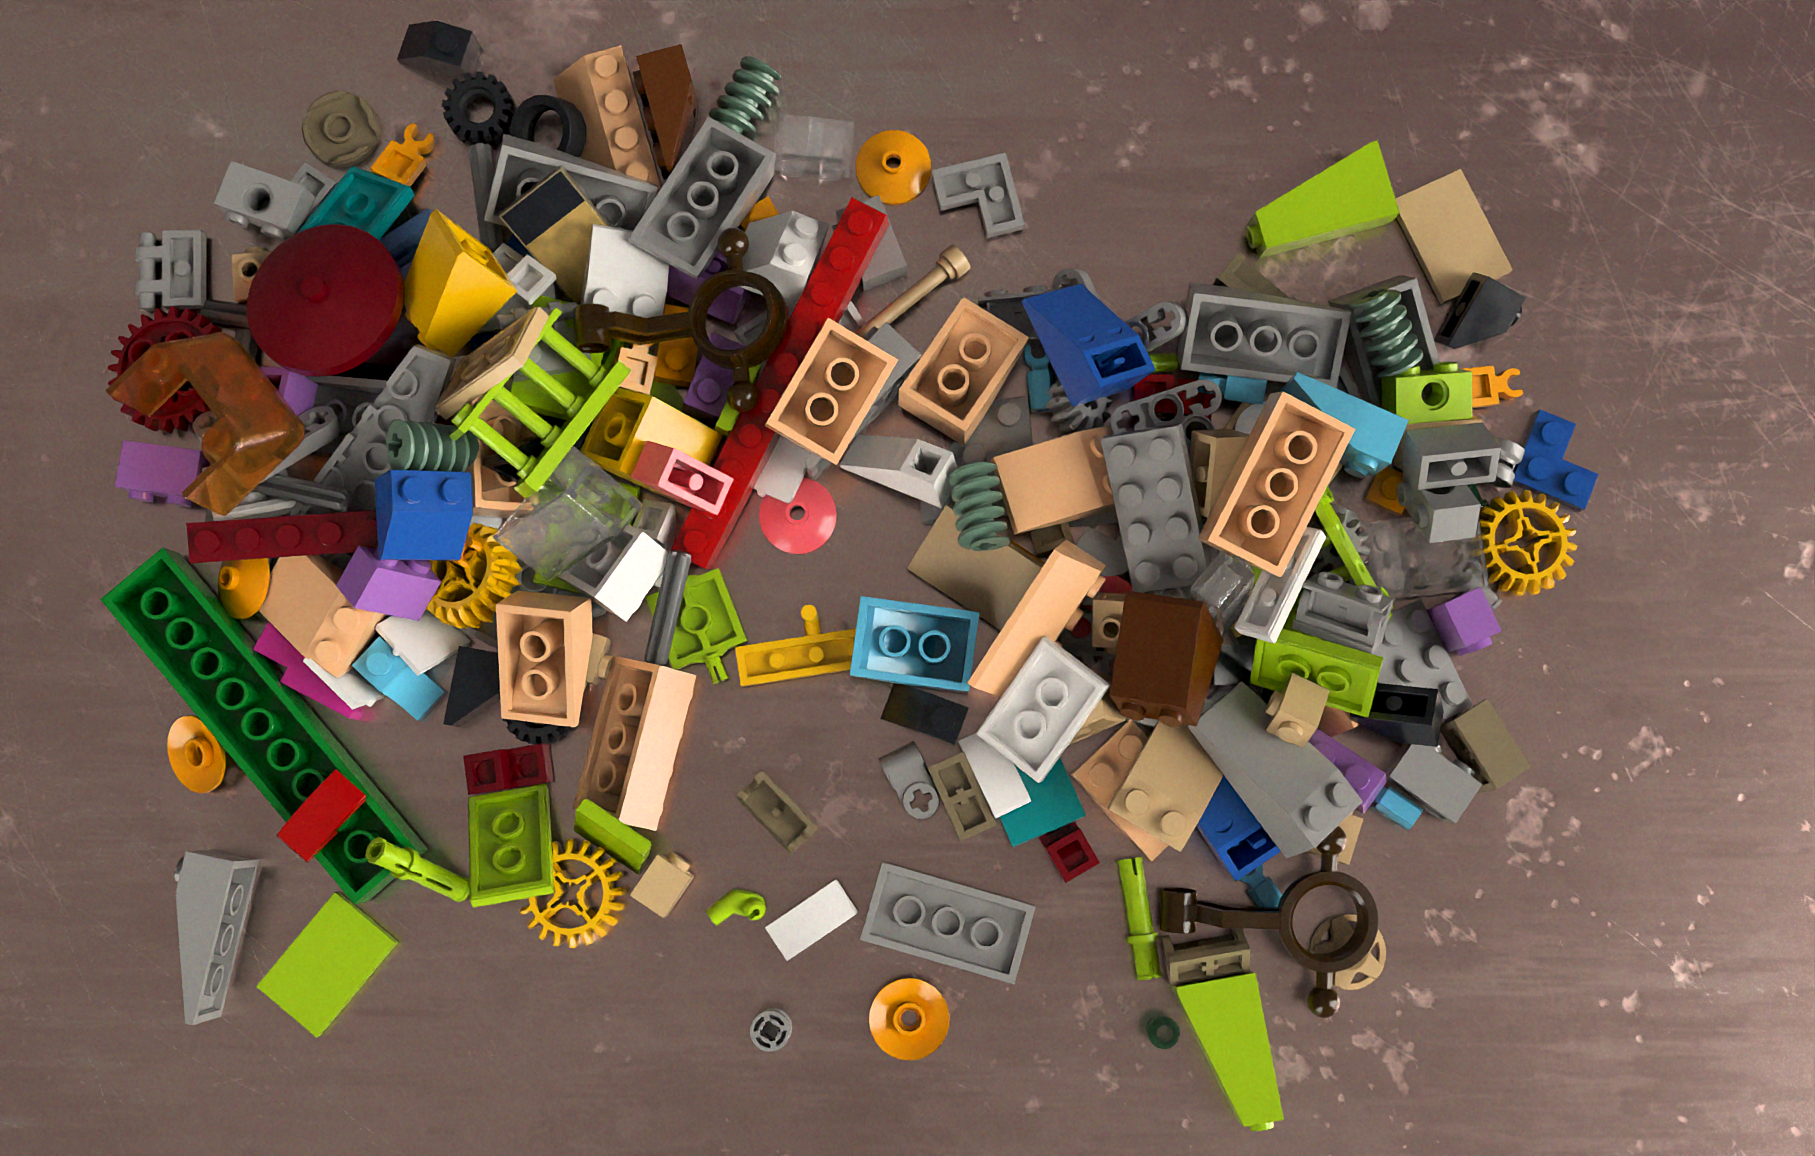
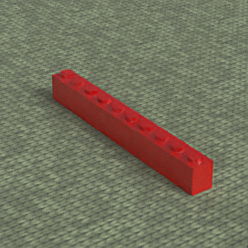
[670,197,889,570]

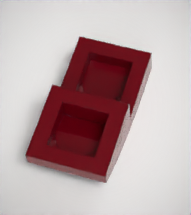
[463,743,554,795]
[1038,821,1100,883]

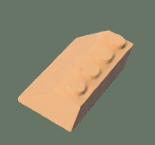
[553,45,662,195]
[1198,391,1355,578]
[967,539,1106,697]
[572,656,696,830]

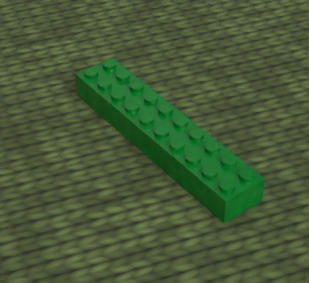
[100,547,428,904]

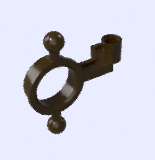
[573,228,788,413]
[1159,826,1379,1018]

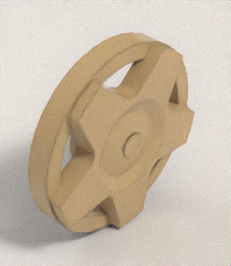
[1310,914,1386,990]

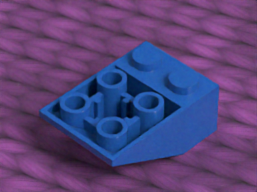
[1021,284,1156,407]
[1196,775,1281,881]

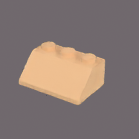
[765,318,898,465]

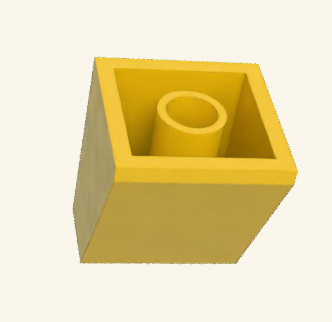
[404,209,517,358]
[578,388,723,506]

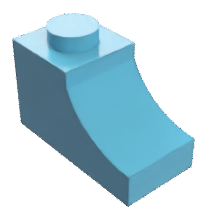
[352,636,448,721]

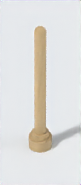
[854,245,971,338]

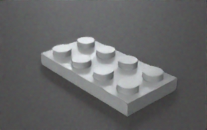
[1101,423,1214,592]
[860,861,1036,984]

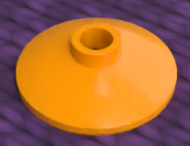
[855,130,931,205]
[218,558,270,619]
[167,715,226,793]
[869,978,950,1060]

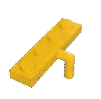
[735,605,856,687]

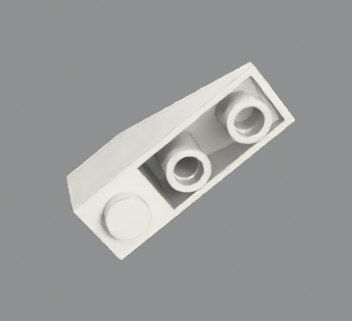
[840,434,957,508]

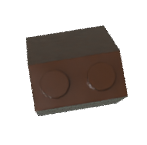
[1110,591,1224,727]

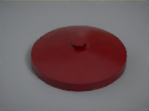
[247,224,404,377]

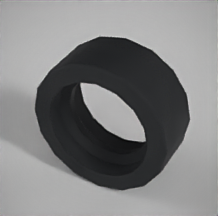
[510,95,586,157]

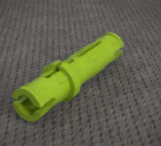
[365,837,470,902]
[1117,857,1163,981]

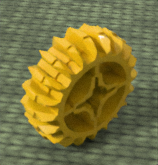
[1467,490,1578,596]
[426,522,522,630]
[519,838,627,948]

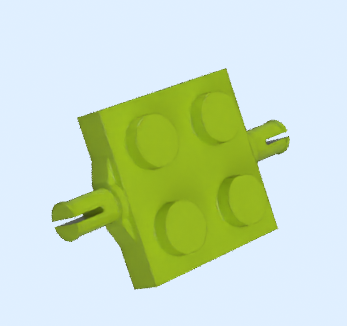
[645,568,748,684]

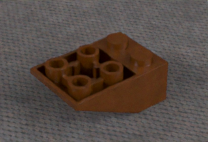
[633,44,699,180]

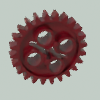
[108,306,234,434]

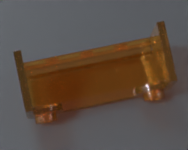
[105,332,305,517]

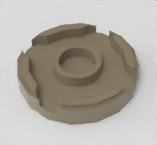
[301,90,381,168]

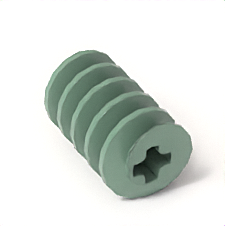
[709,56,782,135]
[1349,288,1423,377]
[386,419,479,472]
[949,462,1010,551]

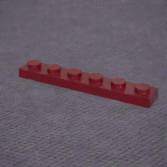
[186,510,378,563]

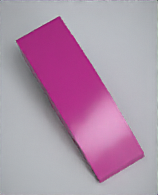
[253,621,364,720]

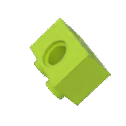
[1382,362,1472,424]

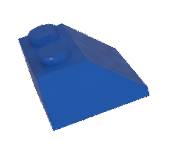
[375,470,473,561]

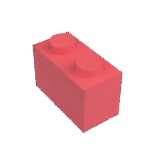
[631,440,733,516]

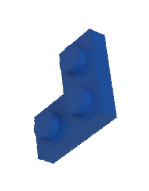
[1513,409,1599,512]

